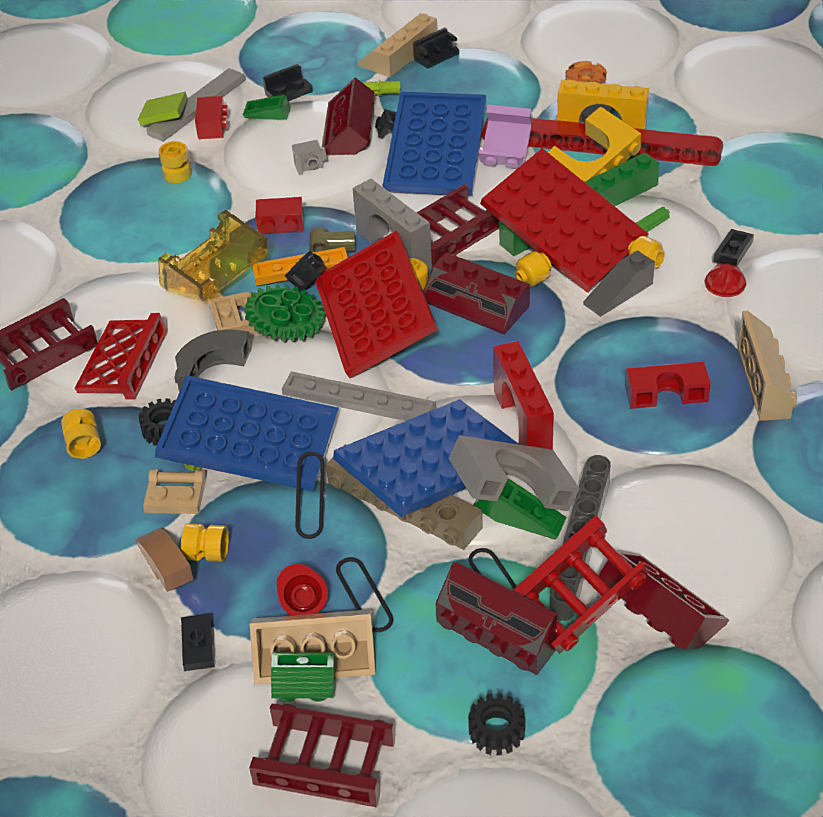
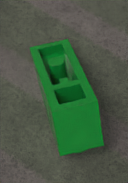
[473,479,567,540]

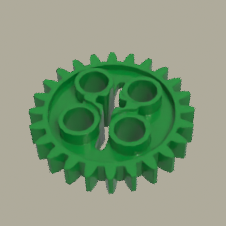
[245,284,325,342]

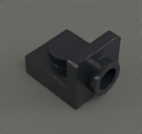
[375,109,396,139]
[285,251,326,292]

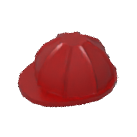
[704,263,746,297]
[277,564,328,616]

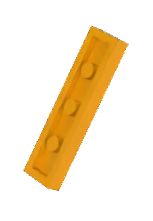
[252,247,348,286]

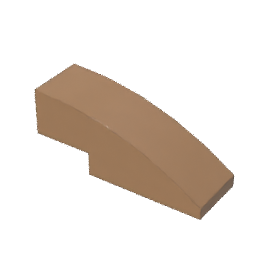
[135,528,193,592]

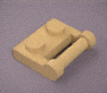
[209,292,262,334]
[143,469,206,514]

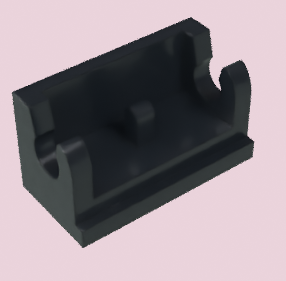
[413,27,459,69]

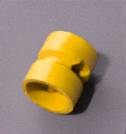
[159,141,192,183]
[61,409,101,459]
[181,523,229,562]

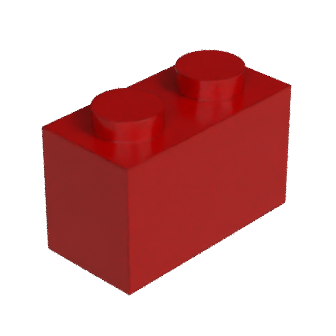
[195,96,229,139]
[255,197,304,235]

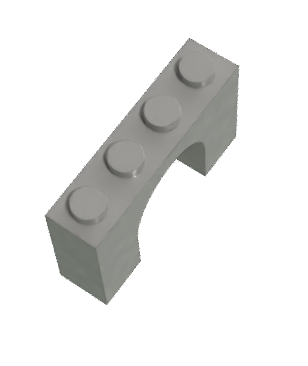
[352,179,432,269]
[449,435,580,511]

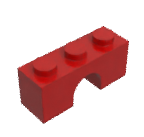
[625,361,711,409]

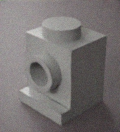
[292,140,327,175]

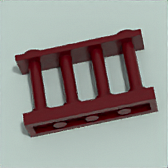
[416,184,501,267]
[0,298,98,391]
[249,703,395,807]

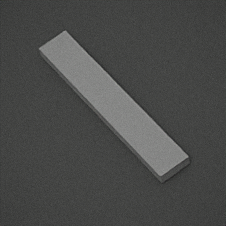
[146,68,245,141]
[282,371,436,421]

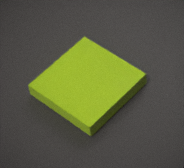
[138,92,188,126]

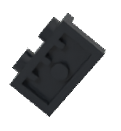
[263,64,313,102]

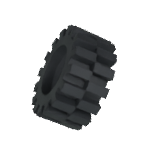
[138,398,176,446]
[468,693,525,756]

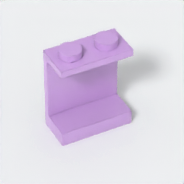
[478,105,533,168]

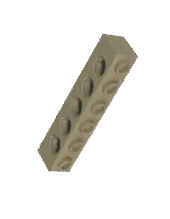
[326,444,482,550]

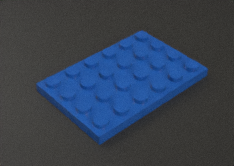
[383,91,486,196]
[155,375,339,492]
[333,399,520,517]

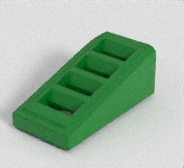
[243,95,291,120]

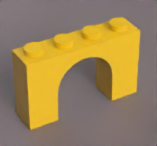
[557,80,649,129]
[548,106,641,181]

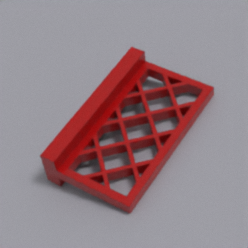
[75,313,167,399]

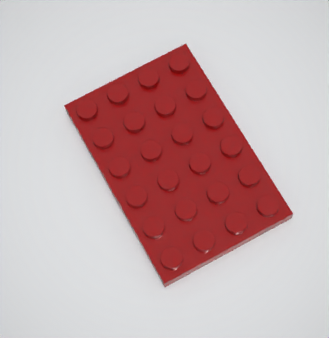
[480,148,649,293]
[315,230,438,378]

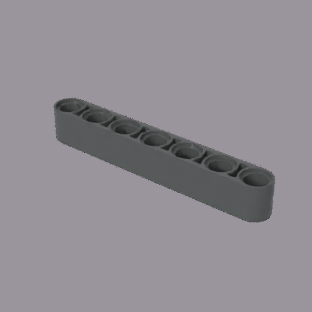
[549,455,611,621]

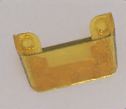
[158,209,268,301]

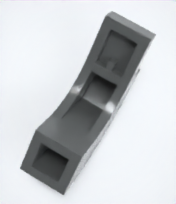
[174,329,252,392]

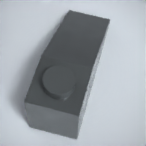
[583,250,655,317]

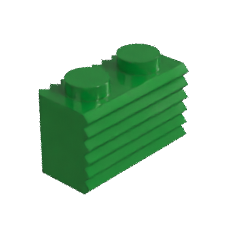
[271,652,334,702]

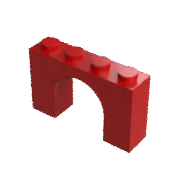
[493,341,554,450]

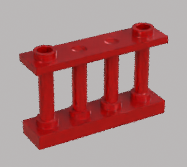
[513,515,648,654]

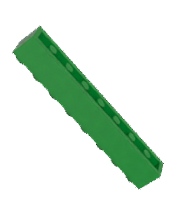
[499,153,660,256]

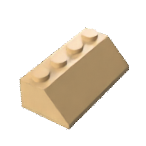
[358,13,438,78]
[737,310,797,421]
[250,609,376,684]

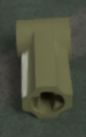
[309,227,356,253]

